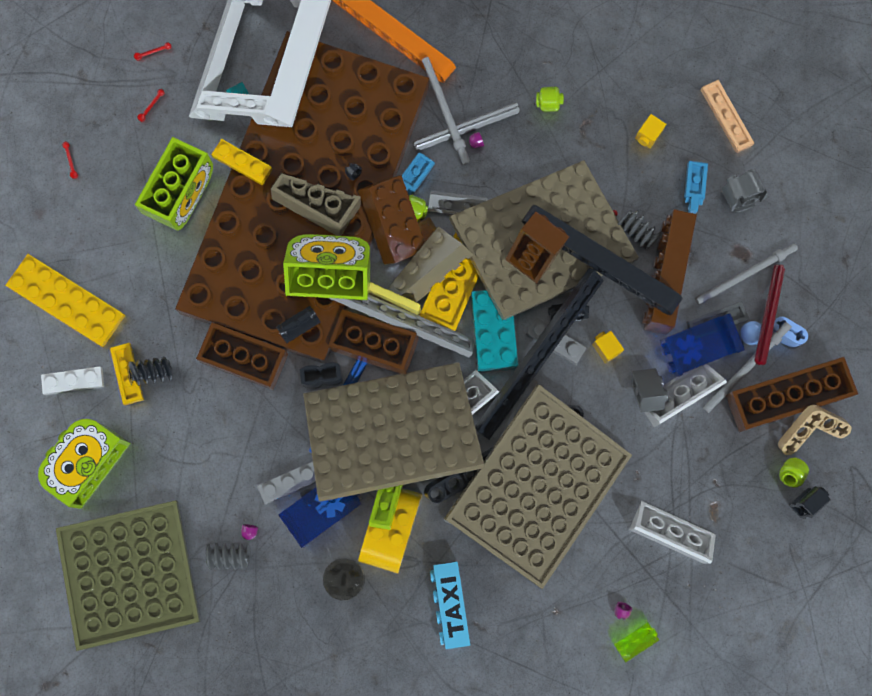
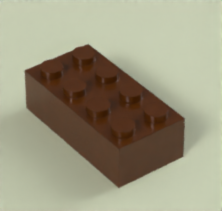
[358,175,424,264]
[505,212,569,284]
[328,309,419,375]
[196,322,288,391]

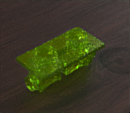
[614,622,659,663]

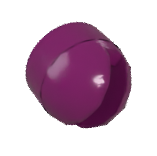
[469,132,484,148]
[241,524,258,540]
[615,602,632,620]

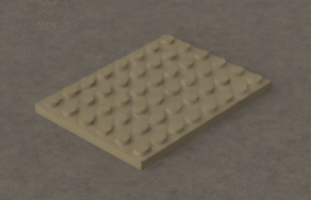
[449,160,639,321]
[303,362,484,502]
[444,385,632,589]

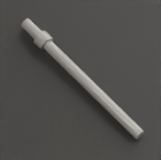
[422,57,470,165]
[695,243,798,305]
[703,322,792,413]

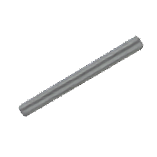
[413,103,519,151]

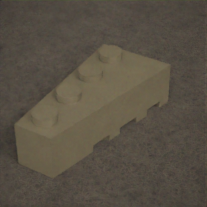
[271,174,361,236]
[389,226,474,302]

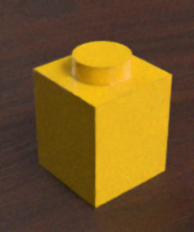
[635,114,667,149]
[592,331,624,364]

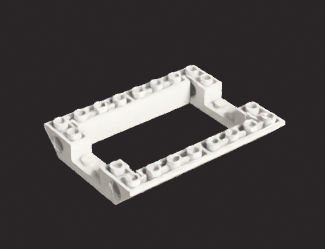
[189,0,331,127]

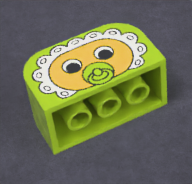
[135,137,213,231]
[283,234,370,300]
[38,419,131,509]

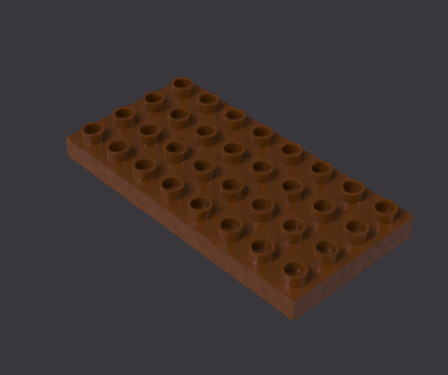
[175,31,429,364]

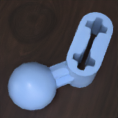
[740,317,808,348]

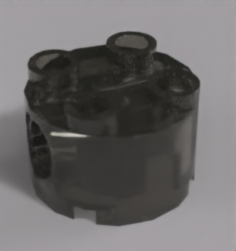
[323,558,365,600]

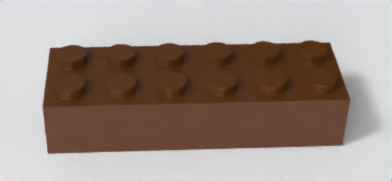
[642,209,697,335]
[726,357,858,433]

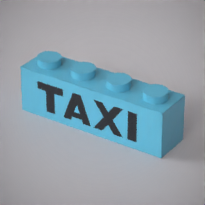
[430,562,470,649]

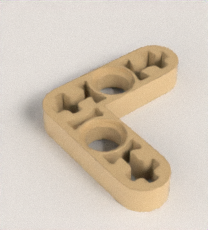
[778,405,852,455]

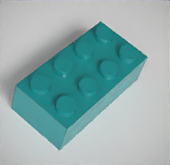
[471,290,518,373]

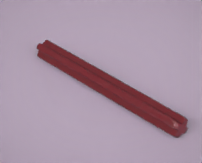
[754,264,785,365]

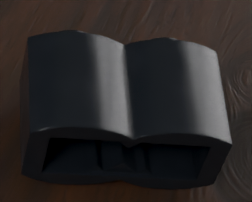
[300,362,343,389]
[789,486,831,519]

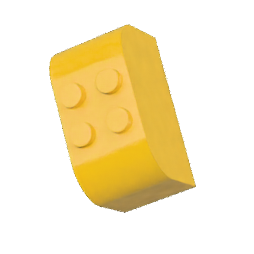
[358,488,422,574]

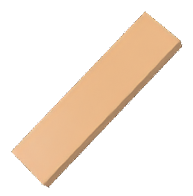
[701,80,754,153]

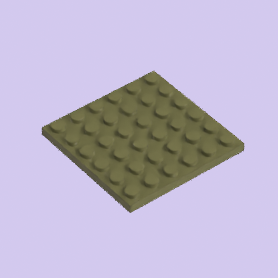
[55,500,201,651]

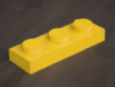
[211,139,273,185]
[110,343,144,406]

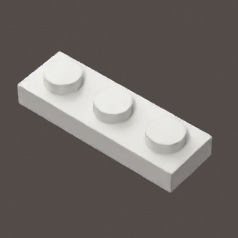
[41,366,104,395]

